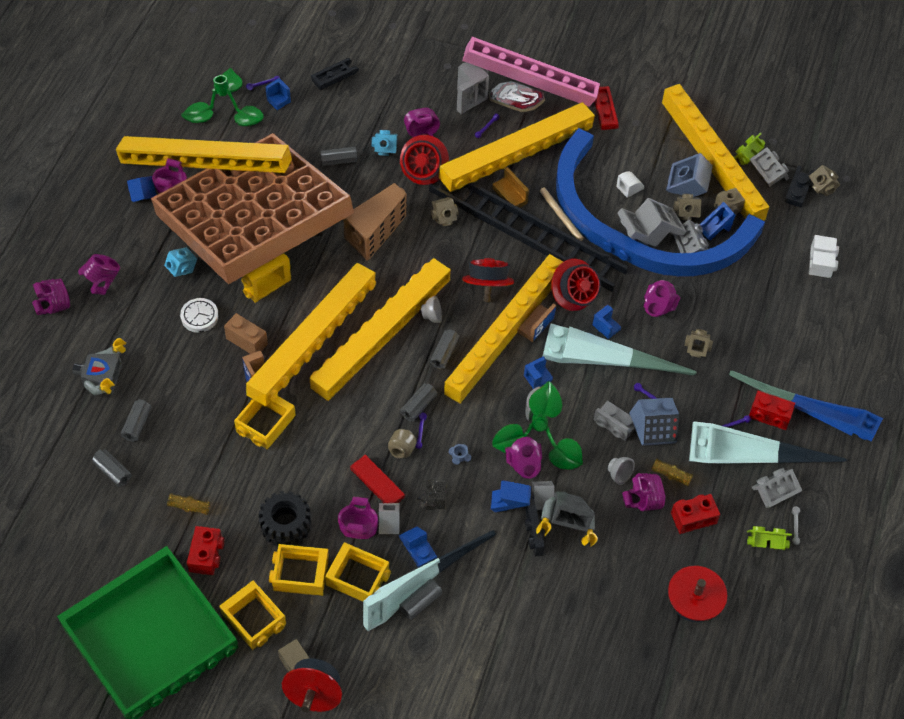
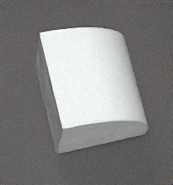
[616,171,644,198]

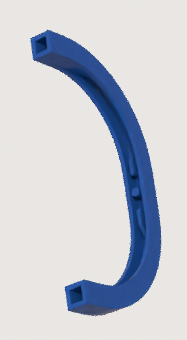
[556,128,765,276]

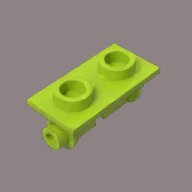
[734,132,765,165]
[747,526,792,550]

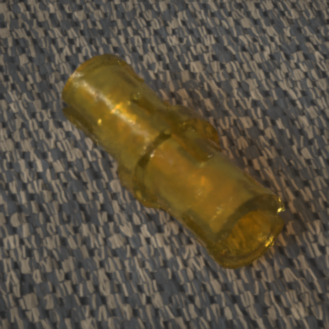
[651,458,693,486]
[167,493,210,515]

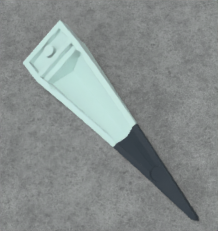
[689,422,847,464]
[363,530,497,631]

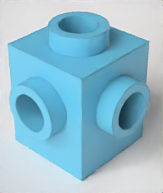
[372,130,398,156]
[164,247,197,277]

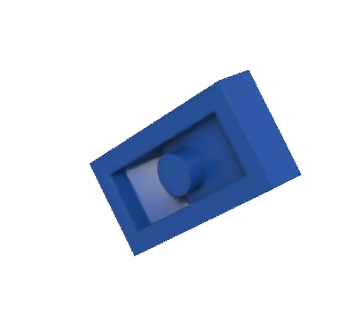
[699,202,735,240]
[491,481,531,512]
[399,526,437,568]

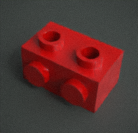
[749,391,795,430]
[671,494,721,534]
[187,526,224,575]

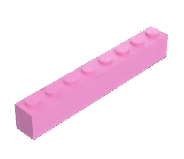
[462,37,600,107]

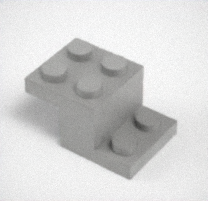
[457,62,489,114]
[618,198,687,247]

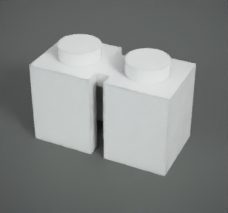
[809,235,839,278]

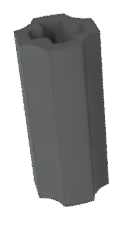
[320,146,357,166]
[430,329,460,370]
[400,383,437,422]
[121,399,152,442]
[92,449,132,487]
[399,579,442,620]

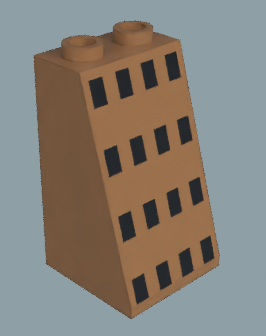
[343,183,407,261]

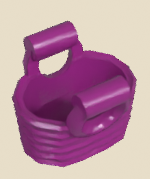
[404,108,440,137]
[152,158,187,194]
[78,254,120,295]
[32,278,70,315]
[644,280,681,317]
[505,437,542,479]
[622,473,665,512]
[338,496,378,539]

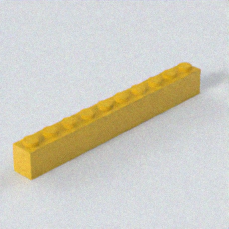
[662,84,769,221]
[439,102,595,192]
[116,136,292,173]
[444,254,563,404]
[310,258,451,401]
[246,263,376,406]

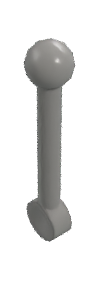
[792,506,800,545]

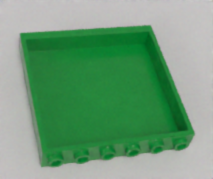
[57,546,239,719]

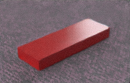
[594,86,619,130]
[350,454,405,503]

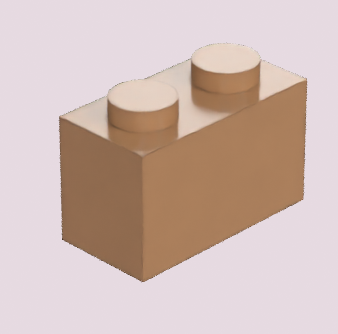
[224,313,268,354]

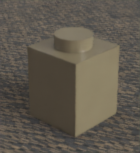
[278,639,309,672]

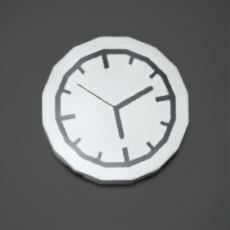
[180,298,218,332]

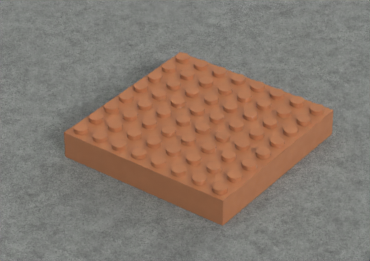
[151,133,354,284]

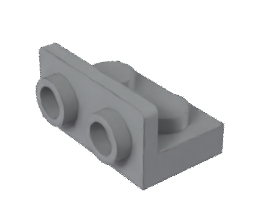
[750,147,789,186]
[674,220,709,253]
[593,401,635,441]
[752,468,802,508]

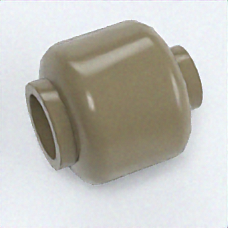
[388,429,417,459]

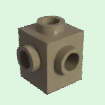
[809,165,840,196]
[714,188,745,215]
[674,194,702,220]
[431,197,459,226]
[684,329,713,358]

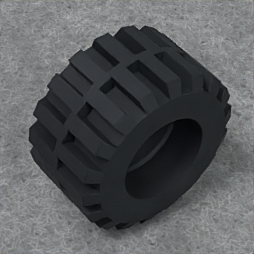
[259,491,311,547]

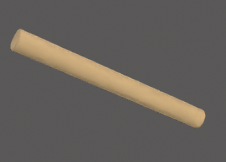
[540,187,584,241]

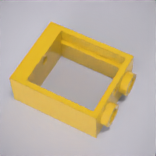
[241,254,291,303]
[234,396,296,450]
[325,542,391,602]
[269,544,329,596]
[220,580,286,650]

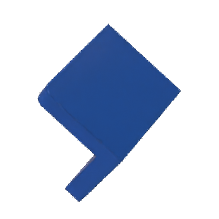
[266,78,291,110]
[127,176,156,202]
[593,305,621,339]
[524,356,553,389]

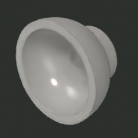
[421,296,442,323]
[608,457,635,485]

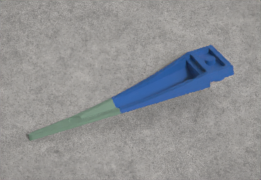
[729,371,883,442]

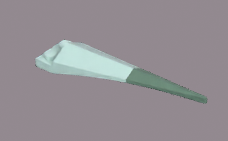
[542,324,697,375]

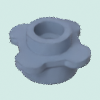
[449,444,471,465]

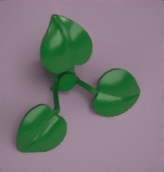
[181,68,264,126]
[492,381,583,470]

